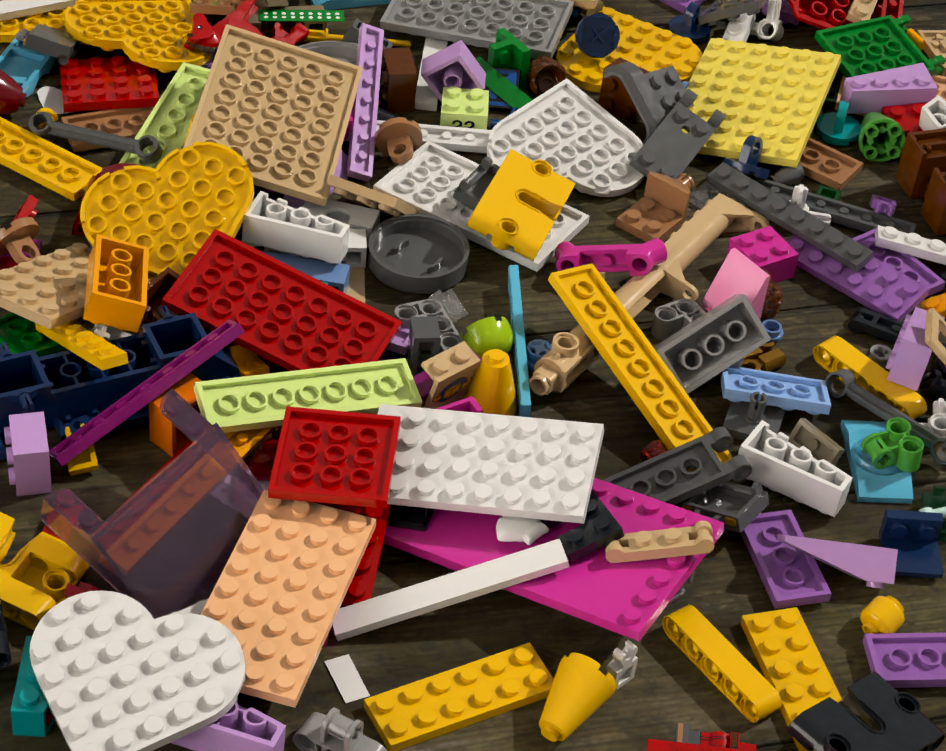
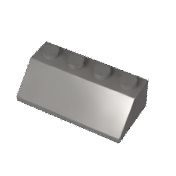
[654,294,771,394]

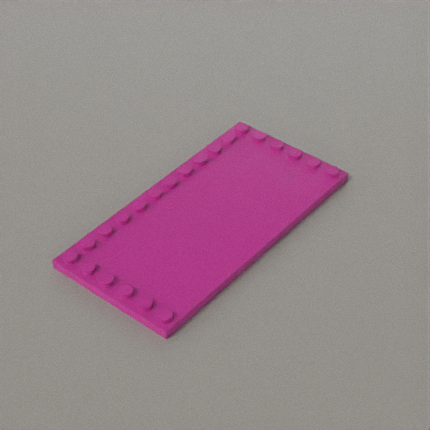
[384,478,724,641]

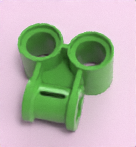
[861,417,924,472]

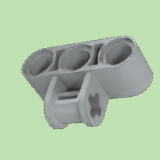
[293,707,387,751]

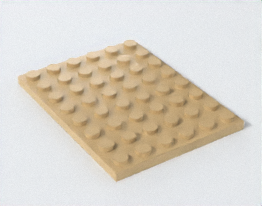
[184,24,363,207]

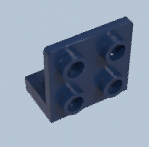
[879,509,944,578]

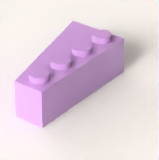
[840,63,938,114]
[885,307,945,391]
[170,701,286,751]

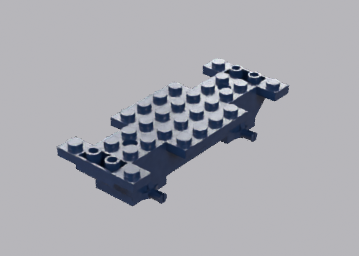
[0,305,241,461]

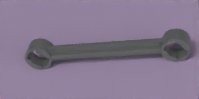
[28,112,163,164]
[825,369,946,465]

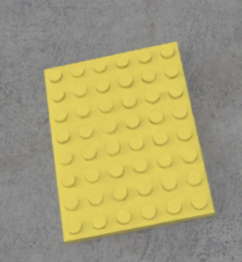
[682,38,841,168]

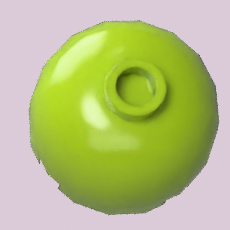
[460,316,513,358]

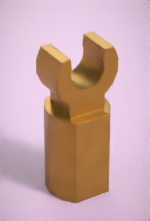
[742,348,786,372]

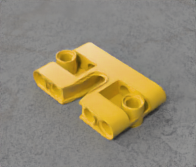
[467,149,576,261]
[0,512,92,630]

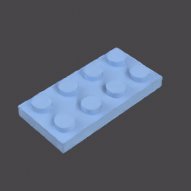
[720,366,831,415]

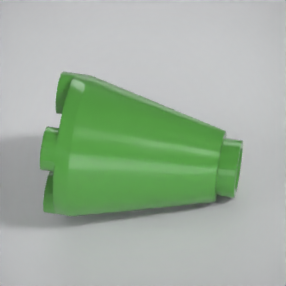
[858,112,905,162]

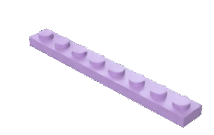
[346,23,384,182]

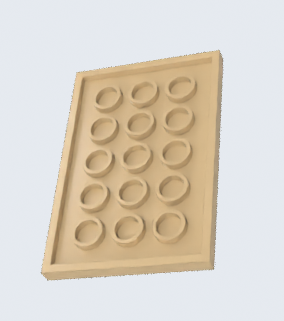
[0,243,155,329]

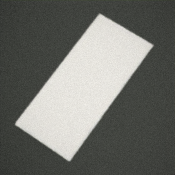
[324,654,370,703]

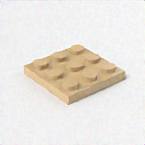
[327,175,418,217]

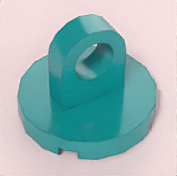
[815,100,861,146]

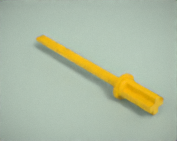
[303,28,411,47]

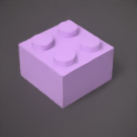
[421,40,486,103]
[4,411,52,496]

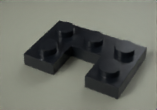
[541,490,624,563]

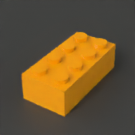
[83,234,149,333]

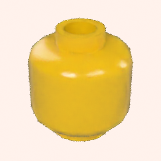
[860,596,905,634]

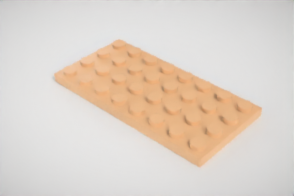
[201,490,376,708]

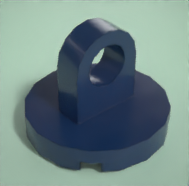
[668,2,711,44]
[575,13,620,58]
[724,135,770,179]

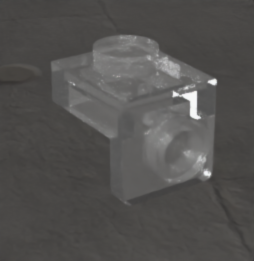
[428,288,468,324]

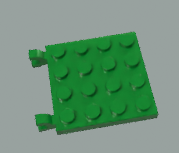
[814,15,946,78]

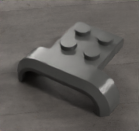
[603,62,694,144]

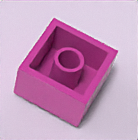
[726,226,799,283]

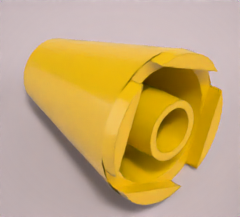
[464,349,518,416]
[538,653,617,742]

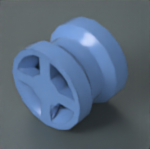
[527,339,552,372]

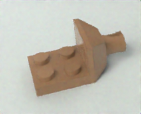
[615,171,694,242]

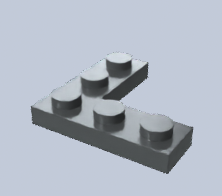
[697,0,766,26]

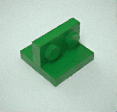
[487,28,531,90]

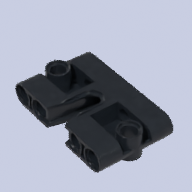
[787,672,946,751]

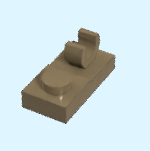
[788,418,845,466]

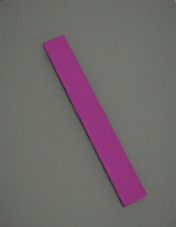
[49,319,245,466]

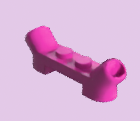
[554,238,667,276]

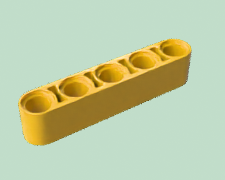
[813,336,927,420]
[662,604,782,723]

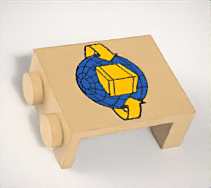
[420,341,481,409]

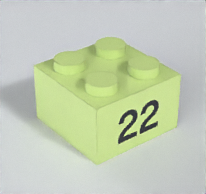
[440,86,489,130]

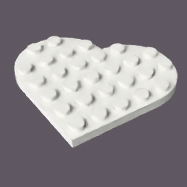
[486,78,644,197]
[30,591,246,751]

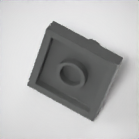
[722,392,785,441]

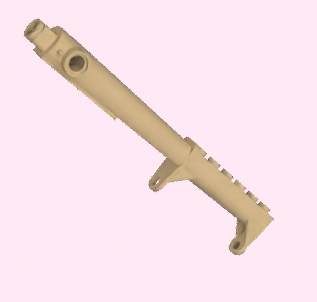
[529,193,769,396]

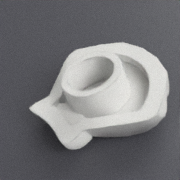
[496,516,549,545]

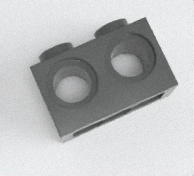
[407,316,441,377]

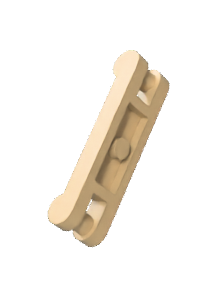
[605,521,714,563]

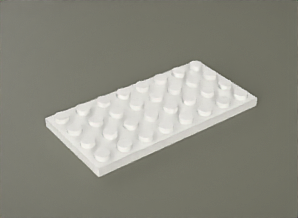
[373,141,590,272]
[378,404,604,524]

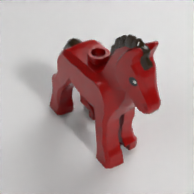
[184,0,310,54]

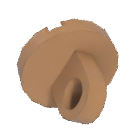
[375,117,423,164]
[0,217,40,264]

